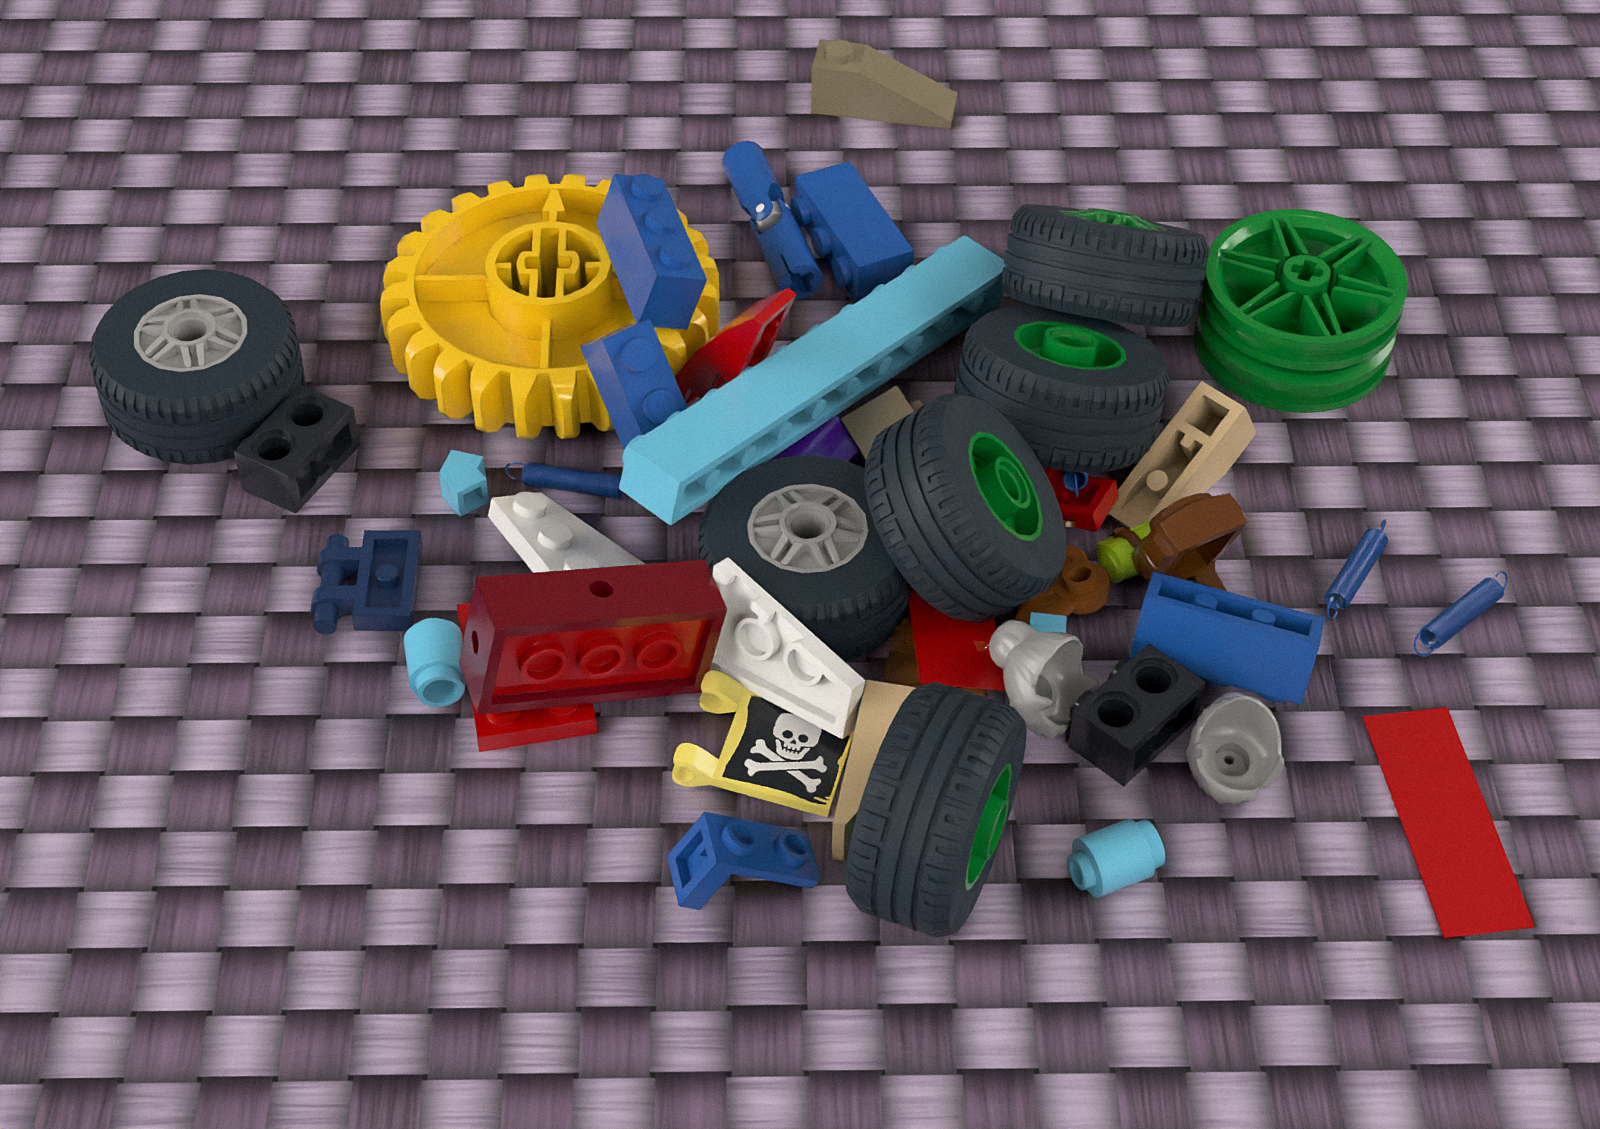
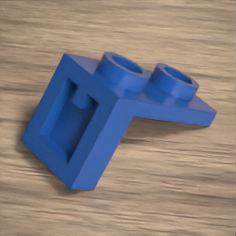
[667,812,821,910]

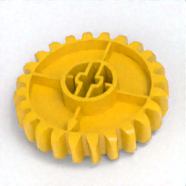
[380,174,720,439]

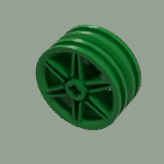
[1194,209,1408,413]

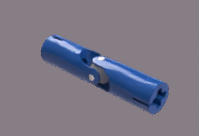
[722,141,822,300]

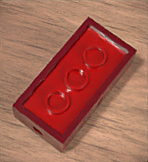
[459,559,728,715]

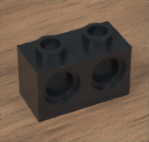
[234,385,360,514]
[1068,643,1205,787]

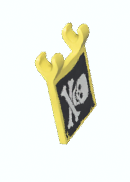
[672,670,854,818]

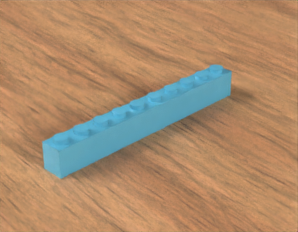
[619,235,1006,526]

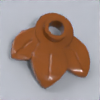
[1013,545,1111,625]

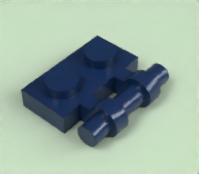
[310,530,423,635]

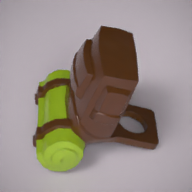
[1096,493,1247,591]

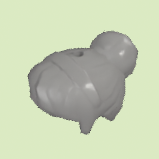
[989,620,1099,739]
[1186,691,1285,806]

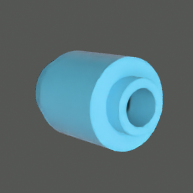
[403,618,467,707]
[1067,819,1165,898]

